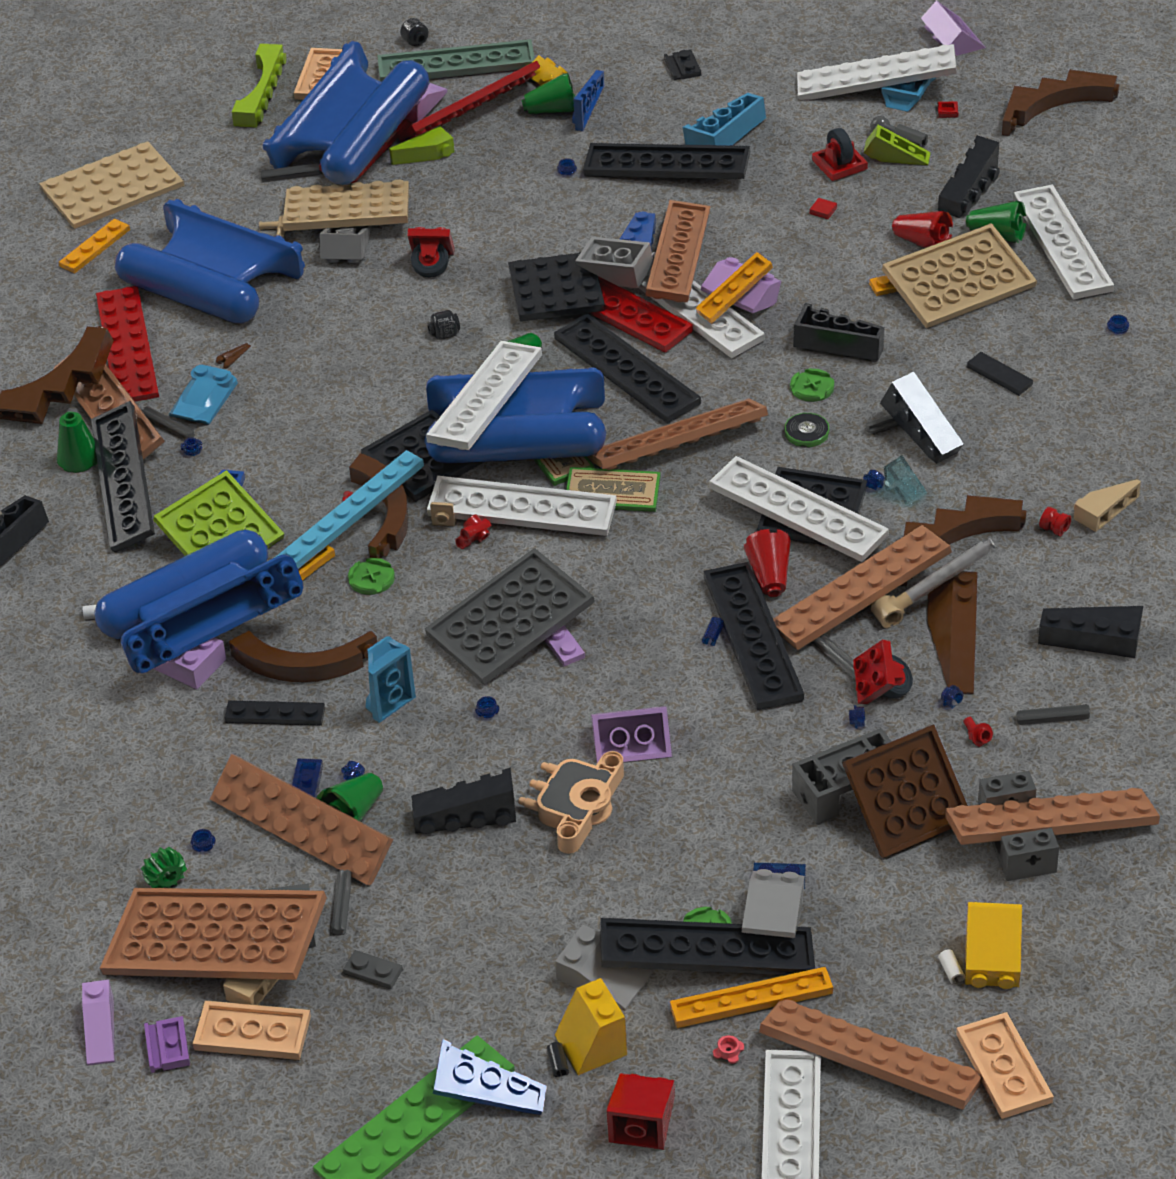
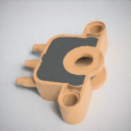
[518,751,624,854]

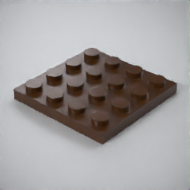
[842,724,968,858]

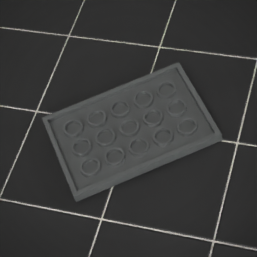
[425,548,595,685]

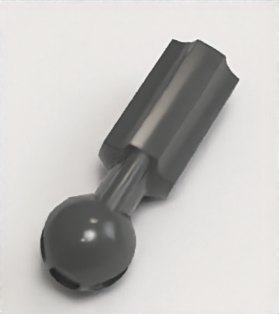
[870,116,928,148]

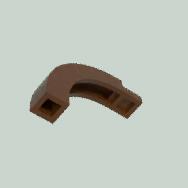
[349,453,409,559]
[229,631,377,682]

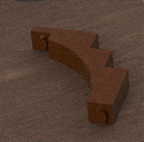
[1002,69,1120,136]
[0,326,114,424]
[900,495,1027,586]

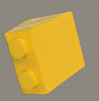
[965,902,1022,989]
[555,978,627,1075]

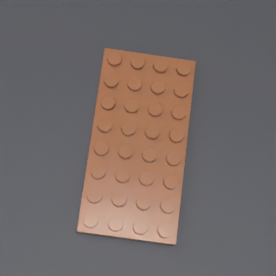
[100,888,327,980]

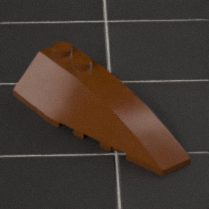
[927,571,977,694]

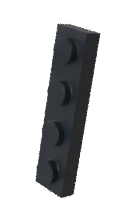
[224,700,325,726]

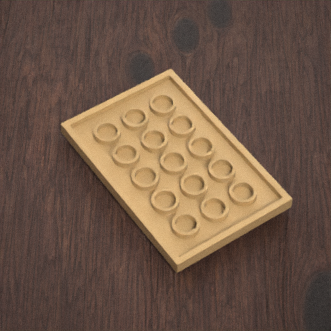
[39,141,184,229]
[283,180,409,231]
[882,223,1037,328]

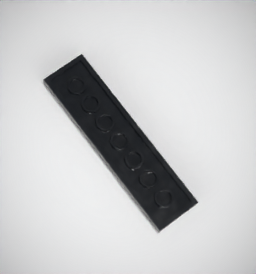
[583,143,750,179]
[554,313,701,424]
[91,401,155,553]
[704,561,804,710]
[599,918,815,975]

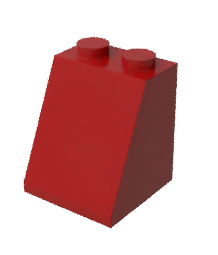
[607,1073,675,1150]

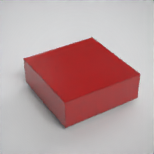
[937,101,959,118]
[809,198,837,219]

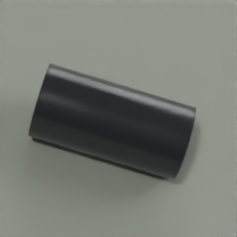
[547,1042,569,1077]

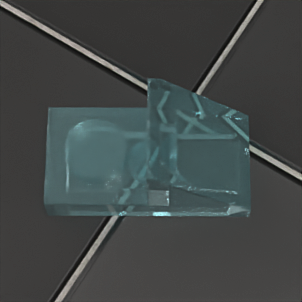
[884,455,927,506]

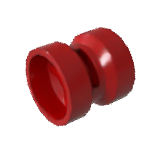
[1039,506,1072,537]

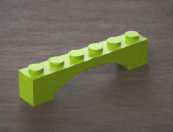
[232,43,286,128]

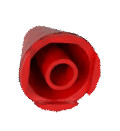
[892,211,953,248]
[744,529,791,597]

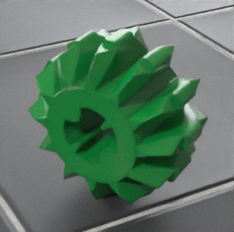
[141,847,187,888]

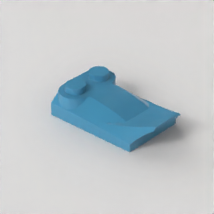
[882,77,936,112]
[169,365,238,425]
[365,636,416,723]

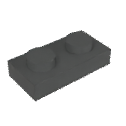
[343,950,403,989]

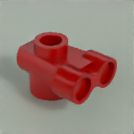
[455,514,492,549]

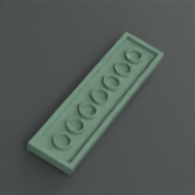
[377,39,535,82]

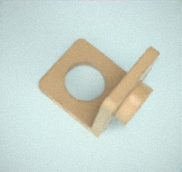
[430,502,456,526]

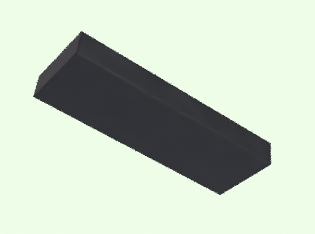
[967,352,1033,396]

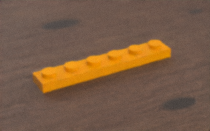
[670,967,833,1028]

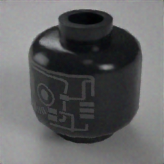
[400,18,429,46]
[427,310,460,340]

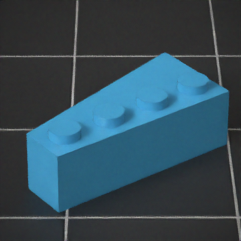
[683,93,766,146]

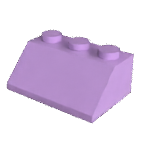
[921,1,986,56]
[700,257,781,313]
[591,706,672,763]

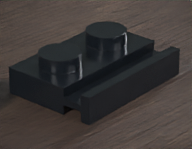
[664,49,702,81]

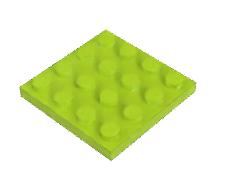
[153,470,284,556]

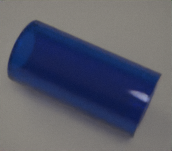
[702,617,723,646]

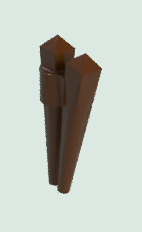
[216,343,251,368]

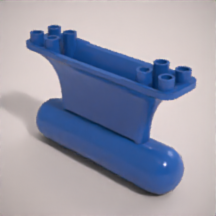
[263,41,430,185]
[114,199,305,324]
[425,367,606,464]
[94,529,303,673]

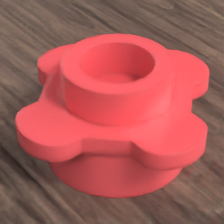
[713,1035,744,1064]

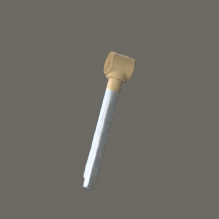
[871,537,996,628]

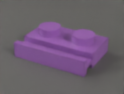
[144,1016,190,1073]

